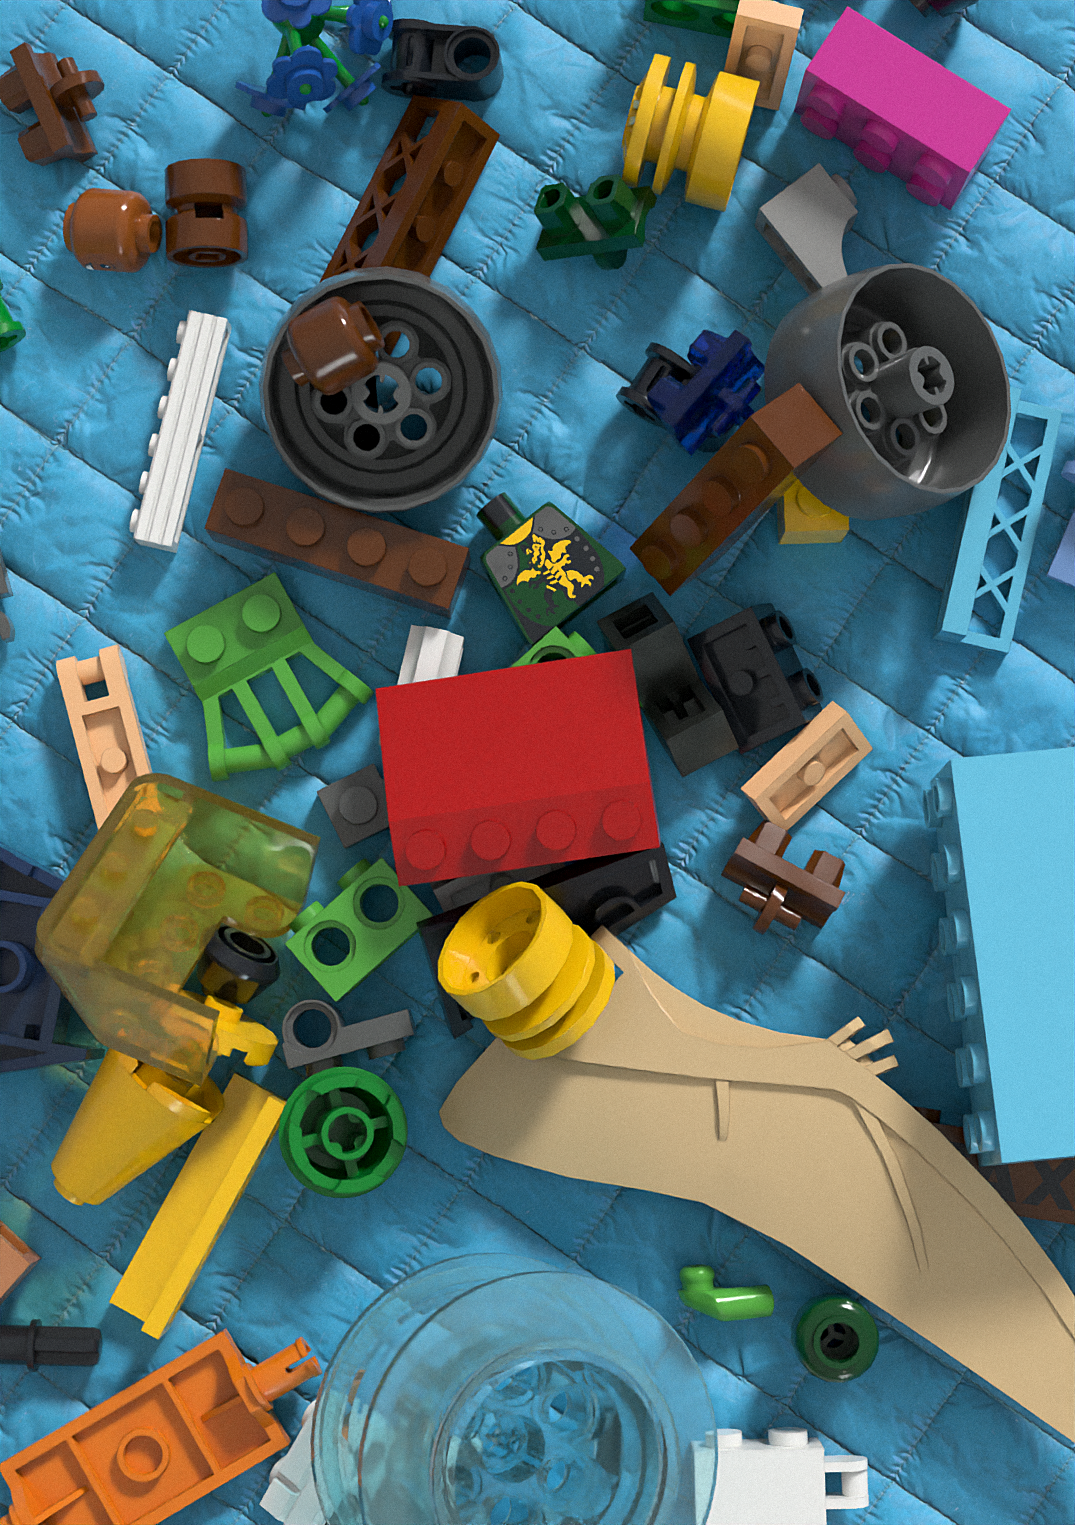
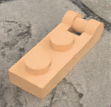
[56,644,164,832]

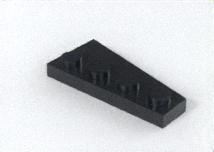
[416,841,677,1040]

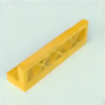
[109,1072,287,1339]

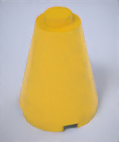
[51,1025,225,1205]

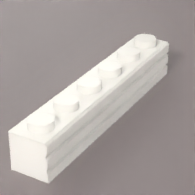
[129,310,232,553]

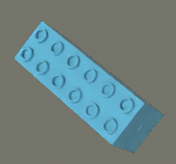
[922,747,1075,1167]

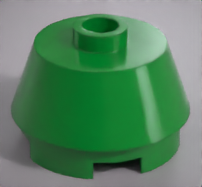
[279,1067,408,1198]

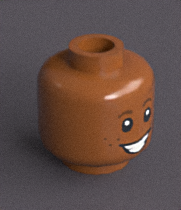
[63,188,162,273]

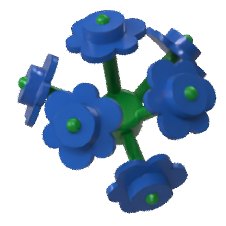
[235,0,393,117]

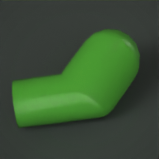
[677,1264,774,1321]

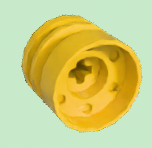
[621,53,760,212]
[438,881,615,1060]

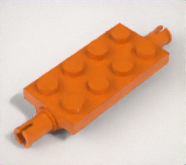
[0,1328,322,1525]

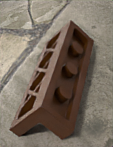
[319,95,500,355]

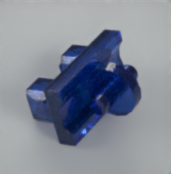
[647,329,765,456]

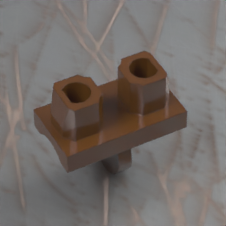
[0,42,105,166]
[721,820,846,935]

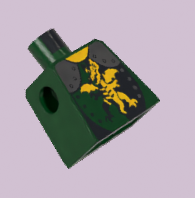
[476,492,626,650]

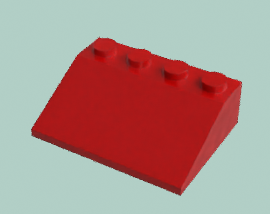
[375,649,661,887]

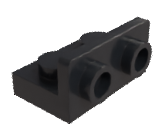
[687,603,823,754]

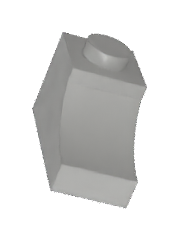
[755,163,858,295]

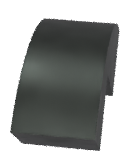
[596,592,739,777]

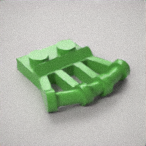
[164,572,374,782]

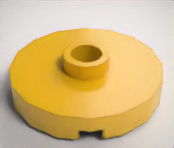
[151,987,279,1066]

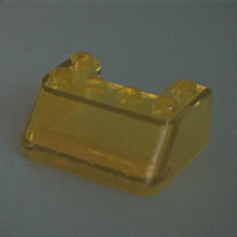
[34,773,321,1087]

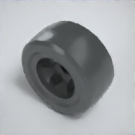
[764,263,1011,521]
[259,266,503,513]

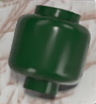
[791,1293,879,1383]

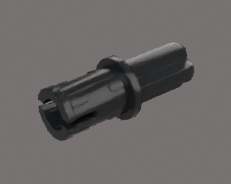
[0,1319,103,1372]

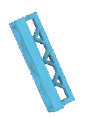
[932,387,1063,655]

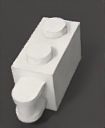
[689,1427,869,1525]

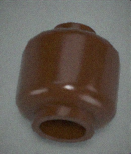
[282,296,385,396]

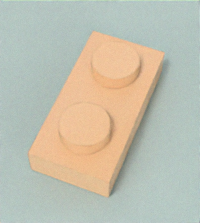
[724,0,804,111]
[740,701,873,831]

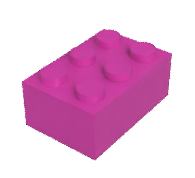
[794,6,1011,210]

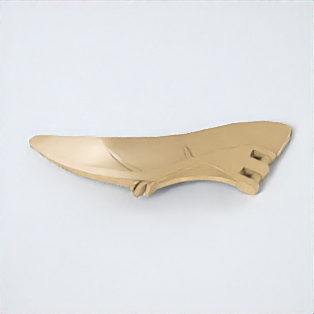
[439,925,1075,1443]

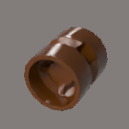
[164,158,248,268]

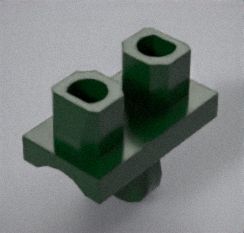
[534,174,657,271]

